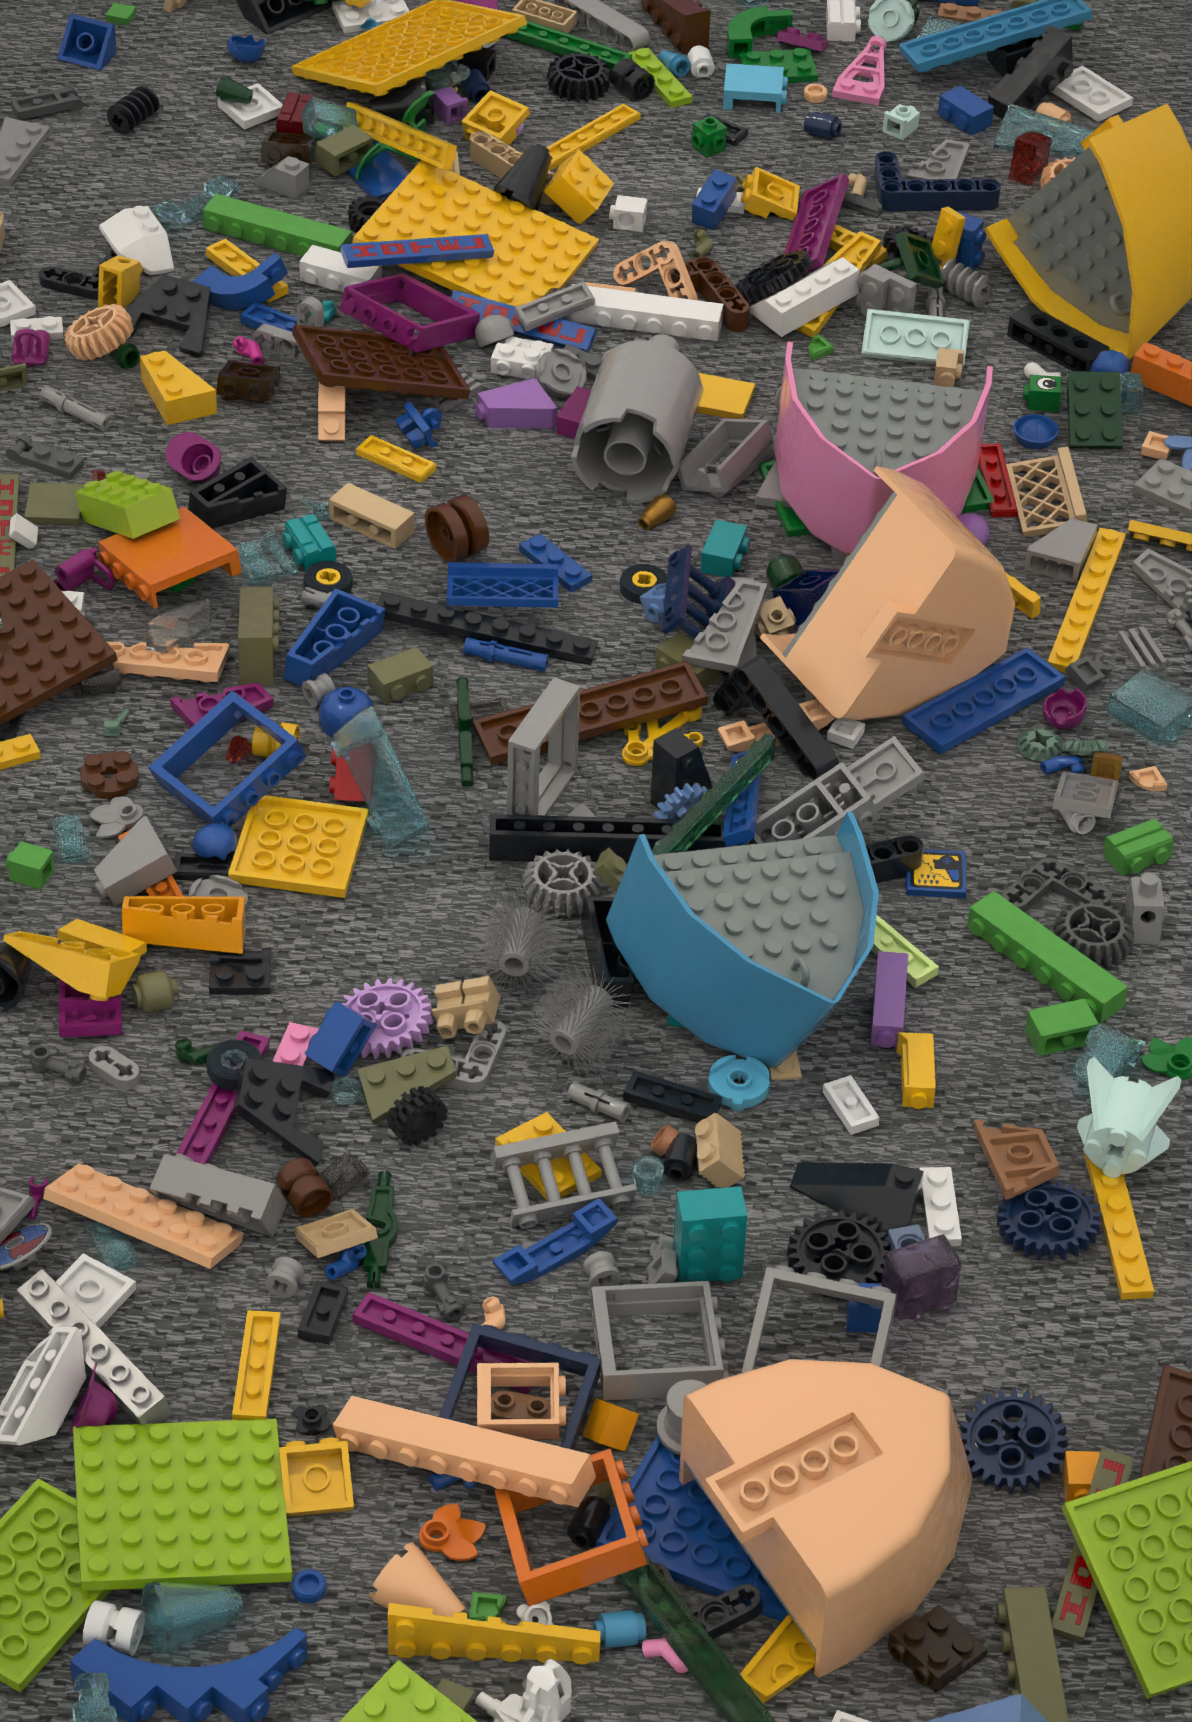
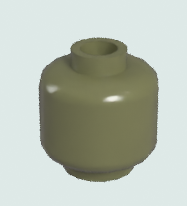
[131,971,179,1013]

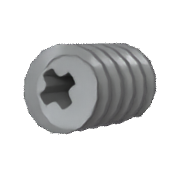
[940,259,992,307]

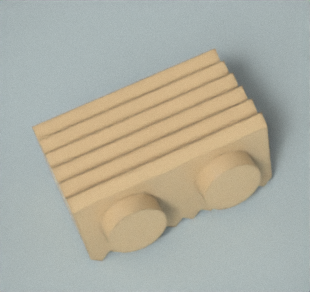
[695,1113,746,1188]

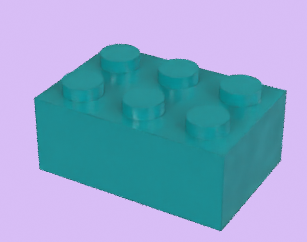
[673,1186,748,1282]

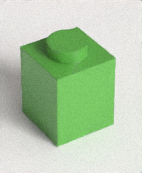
[6,841,55,890]

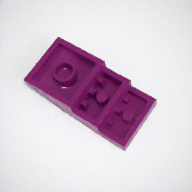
[58,978,122,1038]

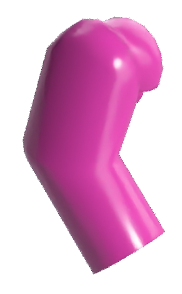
[233,336,264,364]

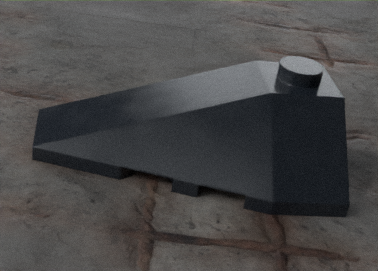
[790,1162,924,1236]

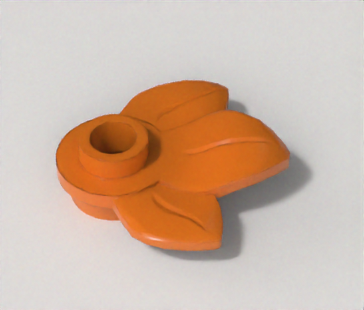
[419,1503,486,1561]

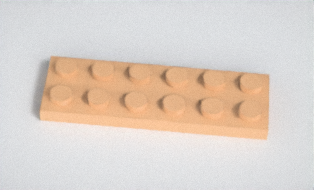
[43,1164,244,1269]

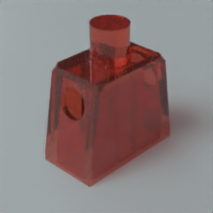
[1008,131,1052,186]

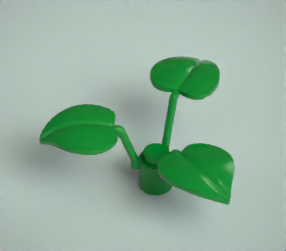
[355,90,435,181]

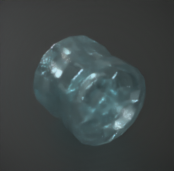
[632,1156,664,1195]

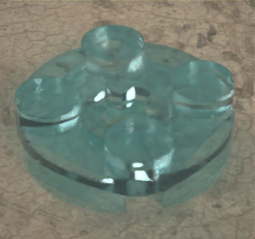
[72,1672,117,1722]

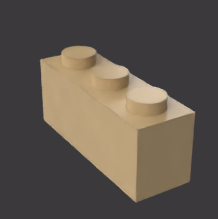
[329,483,414,549]

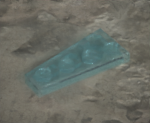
[993,103,1094,156]

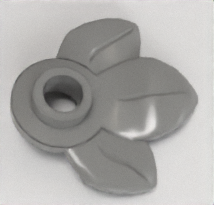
[89,796,145,839]

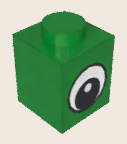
[1022,374,1061,412]

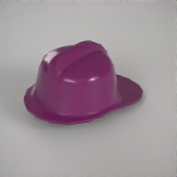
[165,432,221,483]
[69,1362,118,1434]

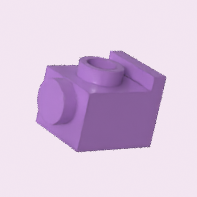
[433,86,468,125]

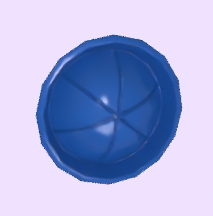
[1013,414,1059,449]

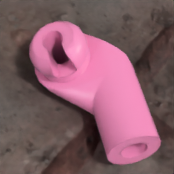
[642,1637,692,1673]

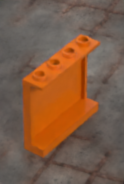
[98,507,242,609]

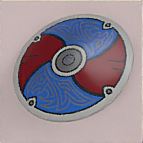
[0,1223,52,1271]

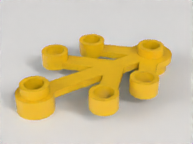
[622,706,703,766]

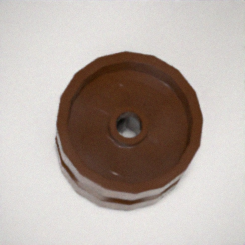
[425,494,489,563]

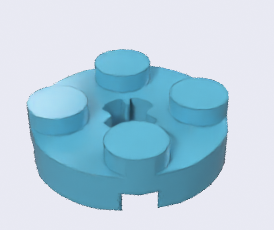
[708,1055,770,1111]

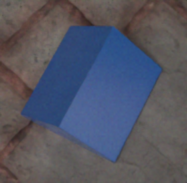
[57,13,117,71]

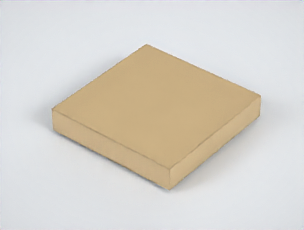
[294,1209,378,1258]

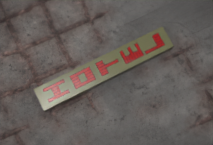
[0,474,20,577]
[1052,1448,1135,1643]

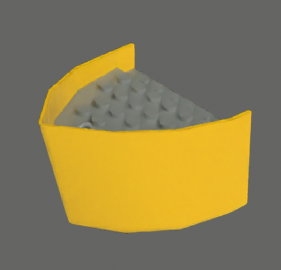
[984,104,1192,360]

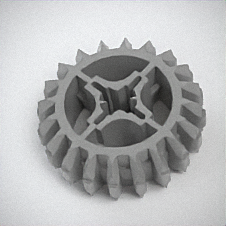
[523,848,603,918]

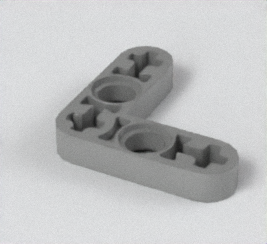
[252,296,324,365]
[401,1020,506,1092]

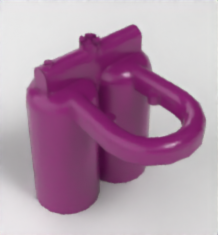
[11,328,50,367]
[53,547,115,591]

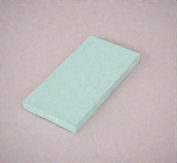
[861,309,970,368]

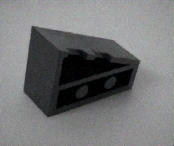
[188,457,287,528]
[650,728,716,810]

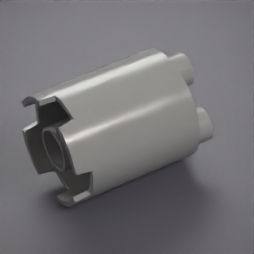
[571,334,704,504]

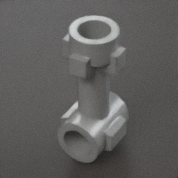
[1166,608,1192,652]

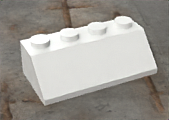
[749,257,860,337]

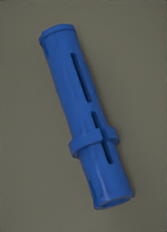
[463,637,549,672]

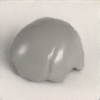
[475,315,514,347]

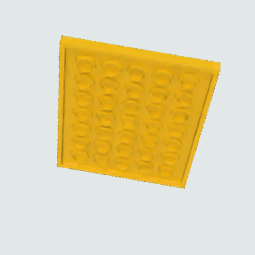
[291,0,527,96]
[353,160,599,307]

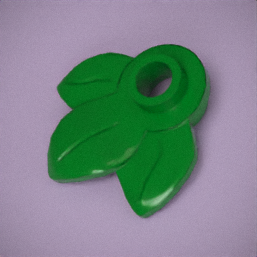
[1140,1037,1192,1080]

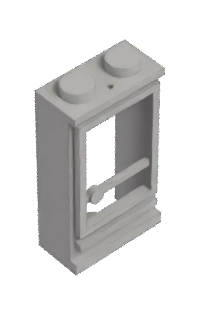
[677,418,774,493]

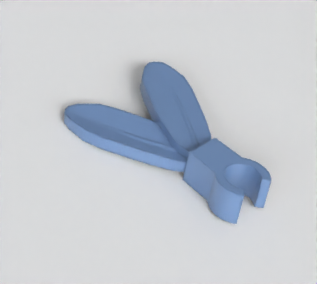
[1163,435,1192,471]

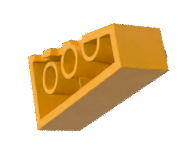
[122,896,246,954]

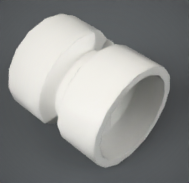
[83,1600,145,1656]

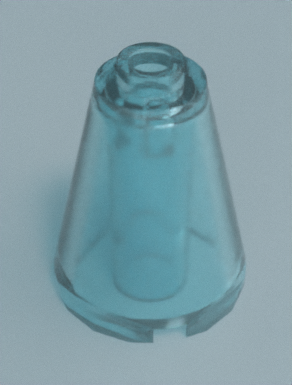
[141,1582,243,1653]

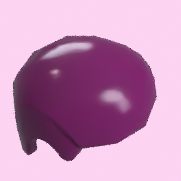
[1043,688,1087,730]

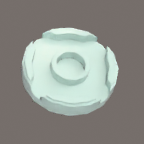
[868,0,914,42]

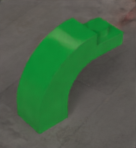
[726,6,793,58]

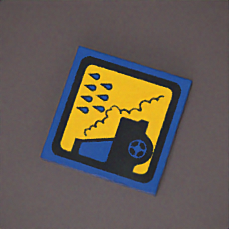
[906,849,966,899]

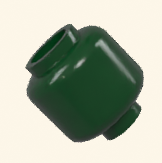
[766,554,807,596]

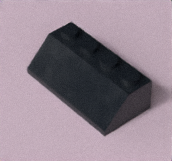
[236,0,340,34]

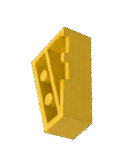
[140,351,217,425]

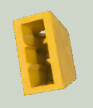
[98,256,143,309]

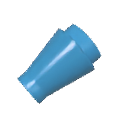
[658,50,690,77]

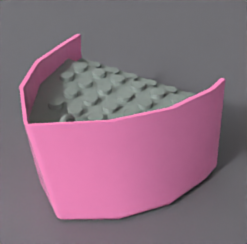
[774,342,993,555]

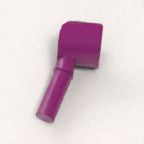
[28,1177,48,1220]

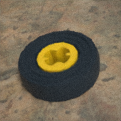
[303,561,353,594]
[620,564,667,604]

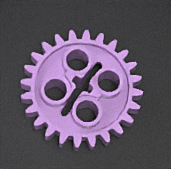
[342,978,433,1059]

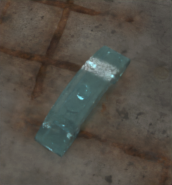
[150,175,240,225]

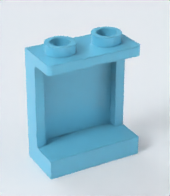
[723,63,788,113]

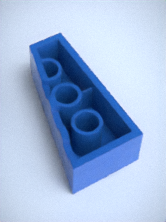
[283,588,386,686]

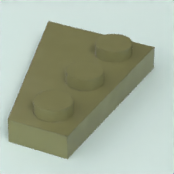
[357,1046,456,1125]

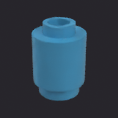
[593,1610,646,1649]

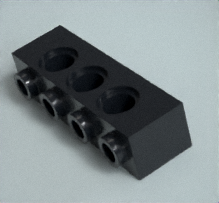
[1007,304,1110,372]

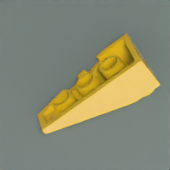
[3,931,141,1001]

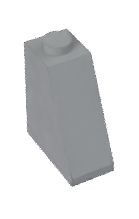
[1025,518,1097,583]
[94,816,177,906]

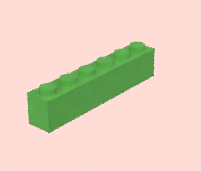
[203,194,352,257]
[967,891,1128,1024]

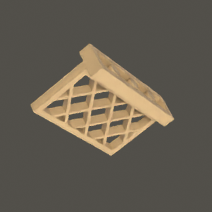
[1006,446,1087,537]

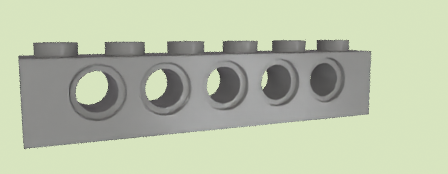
[17,1269,173,1425]

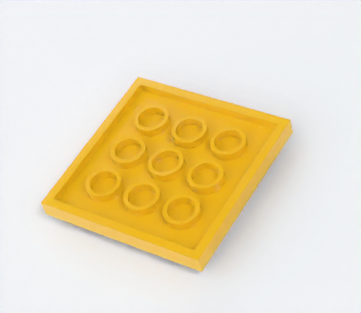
[228,795,369,898]

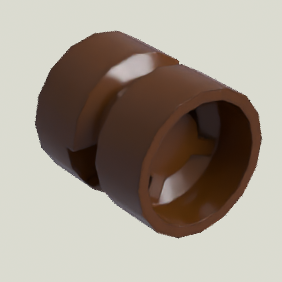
[276,1158,333,1219]

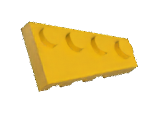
[735,1614,816,1704]

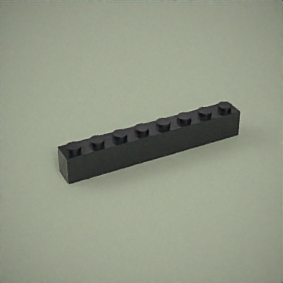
[489,814,726,864]

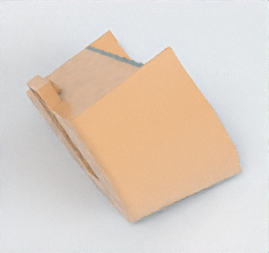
[760,466,1015,720]
[679,1359,973,1678]

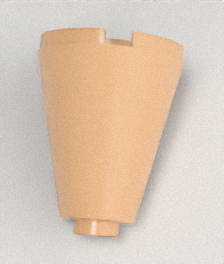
[368,1542,466,1617]

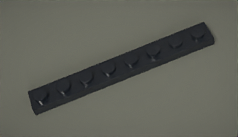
[377,592,598,665]

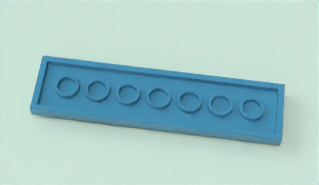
[899,0,1093,72]

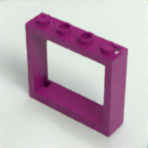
[339,273,481,353]

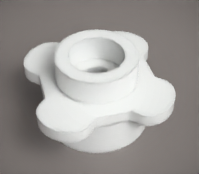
[516,1601,554,1625]

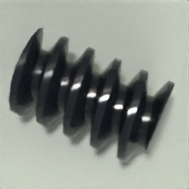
[107,86,160,135]

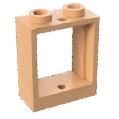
[477,1363,566,1440]

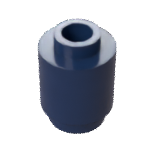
[460,69,491,104]
[804,112,842,140]

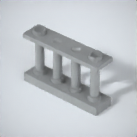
[491,1121,637,1229]

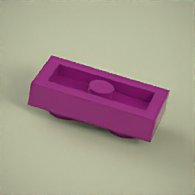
[777,27,829,51]

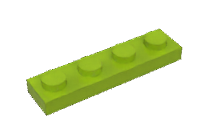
[629,48,692,108]

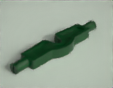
[457,677,473,786]
[364,1171,398,1288]

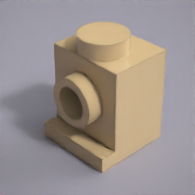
[934,348,964,387]

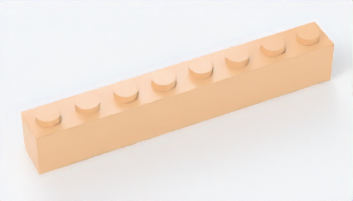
[333,1396,596,1507]

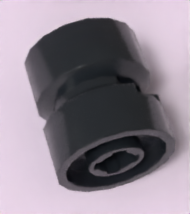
[610,58,655,101]

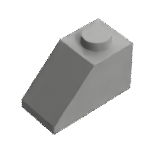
[255,156,310,199]

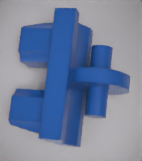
[395,401,442,449]

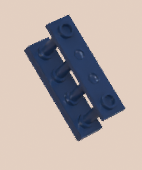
[662,545,735,639]

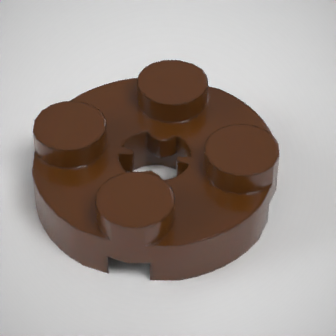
[80,751,139,799]

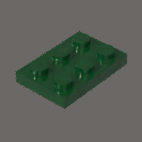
[1066,371,1123,449]

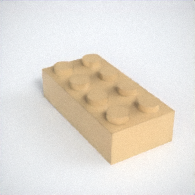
[512,0,577,34]

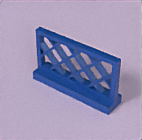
[447,562,559,608]

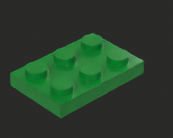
[739,48,818,83]

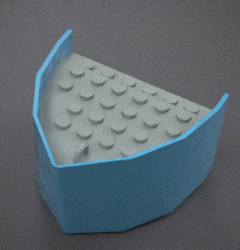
[606,812,879,1068]

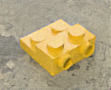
[461,90,530,145]
[740,167,800,221]
[279,1438,354,1517]

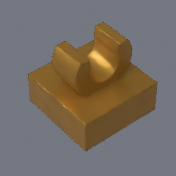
[1090,751,1123,782]

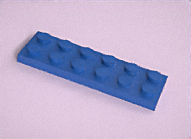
[902,647,1066,754]

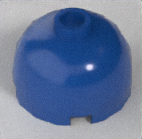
[319,687,376,741]

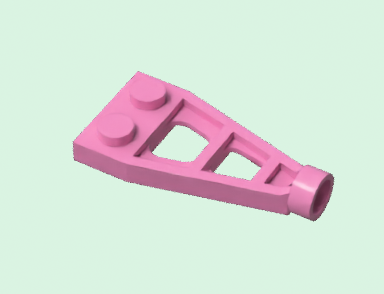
[832,36,887,106]

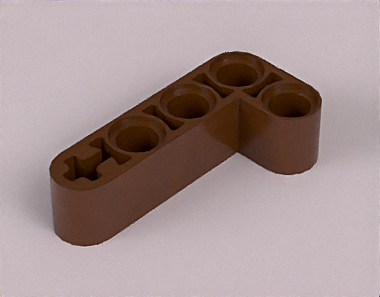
[671,257,750,332]

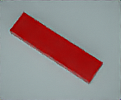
[978,443,1018,518]

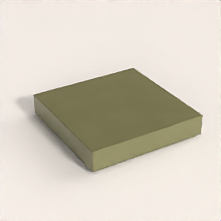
[24,482,84,525]

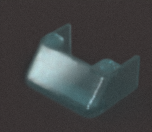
[330,705,430,850]

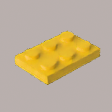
[495,1112,602,1202]

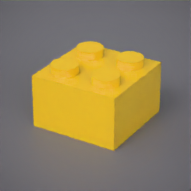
[543,149,614,224]

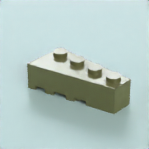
[238,587,279,686]

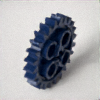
[997,1180,1102,1261]
[960,1388,1068,1494]

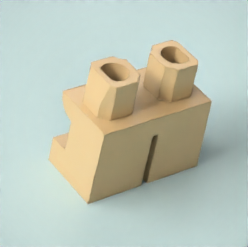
[431,976,501,1039]

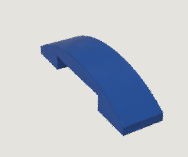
[493,1198,618,1285]

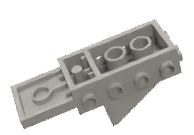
[748,736,927,845]

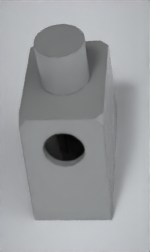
[1125,872,1164,944]

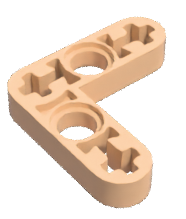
[613,241,698,300]

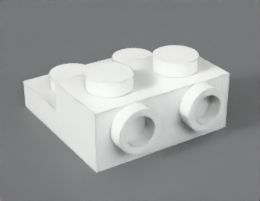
[491,336,553,380]

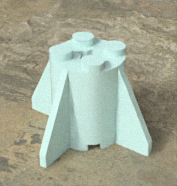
[1077,1057,1182,1178]

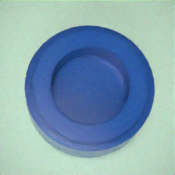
[291,1569,326,1604]

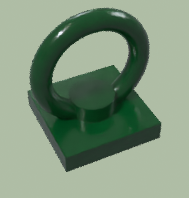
[879,231,945,289]

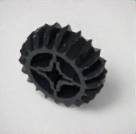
[547,52,611,103]

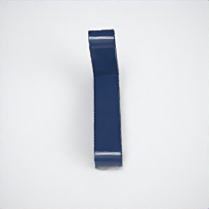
[874,151,1001,211]

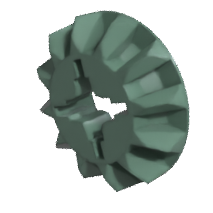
[1017,727,1063,762]
[1063,740,1109,755]

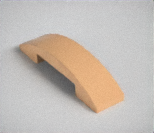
[717,699,835,752]

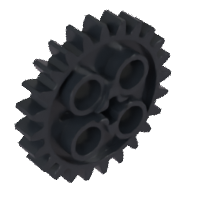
[735,249,813,303]
[787,1210,893,1300]

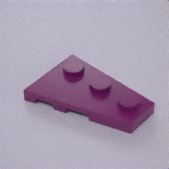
[170,683,274,728]

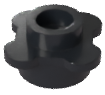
[294,1404,330,1436]

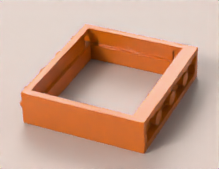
[494,1448,649,1606]

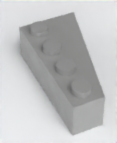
[149,1153,287,1237]

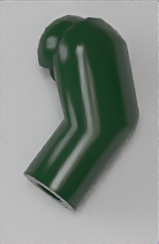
[175,1039,218,1065]

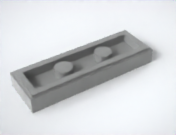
[514,281,595,331]

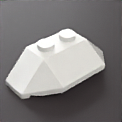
[99,206,174,276]
[0,1326,86,1446]

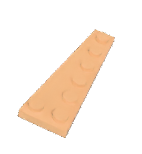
[100,642,230,683]

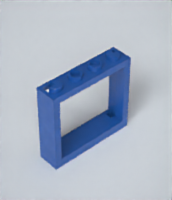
[148,691,307,827]

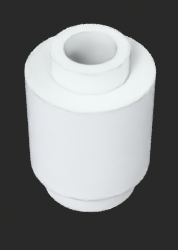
[687,45,715,78]

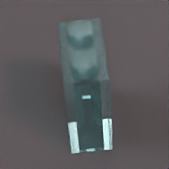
[1107,668,1192,747]

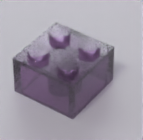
[882,1234,962,1321]

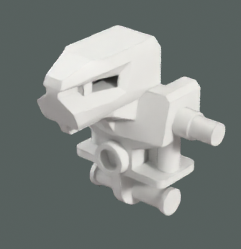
[475,1659,572,1722]

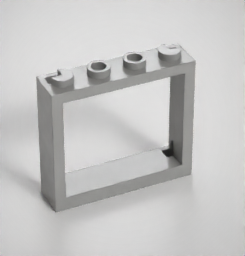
[507,677,580,816]
[742,1265,897,1373]
[591,1281,729,1401]

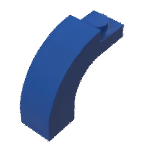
[193,252,288,310]

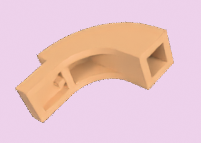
[318,382,347,442]

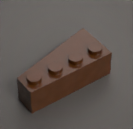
[641,0,711,55]

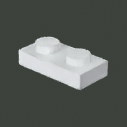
[10,316,64,342]
[823,1075,880,1135]

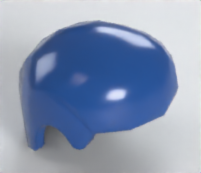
[227,35,266,63]
[1090,350,1131,388]
[192,823,238,860]

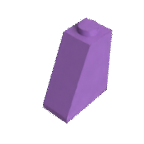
[475,378,557,428]
[870,951,908,1048]

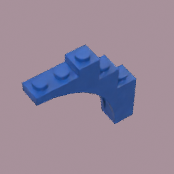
[70,1627,308,1722]

